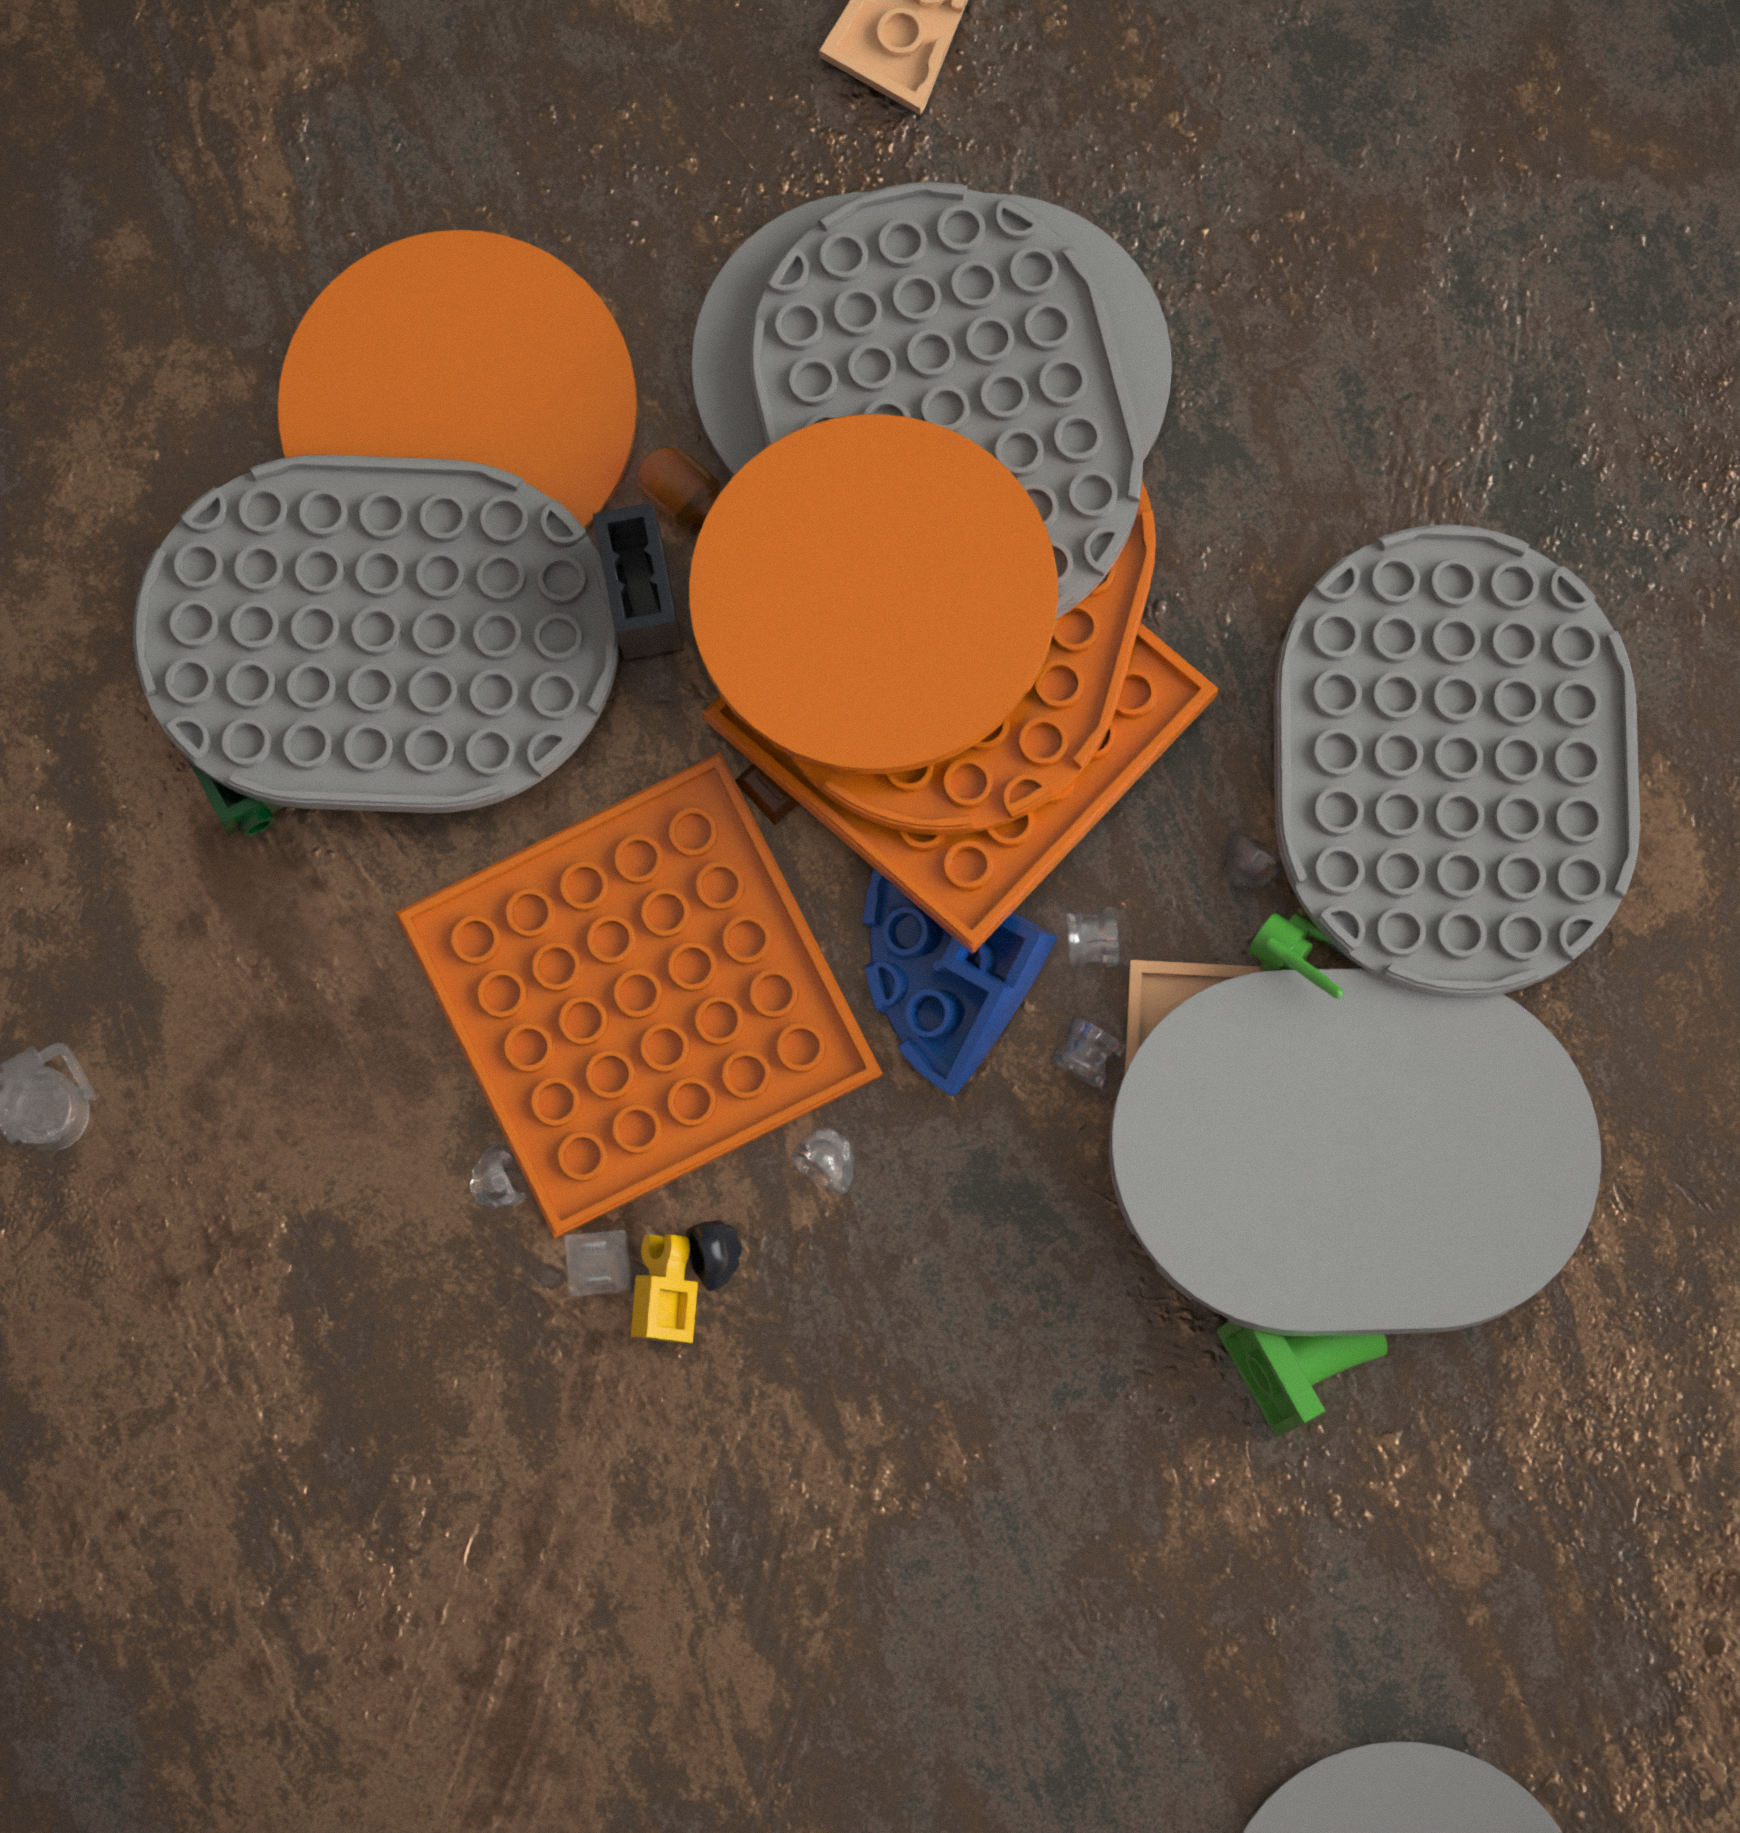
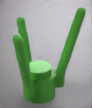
[1248,912,1343,999]

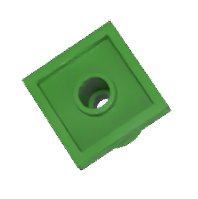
[1216,1322,1387,1438]

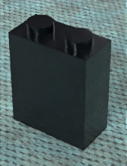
[593,502,684,660]

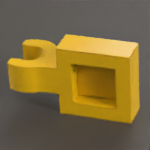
[630,1234,698,1343]

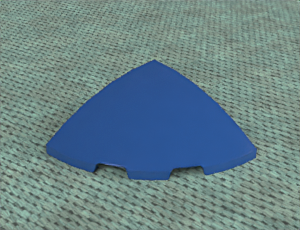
[863,869,1058,1096]

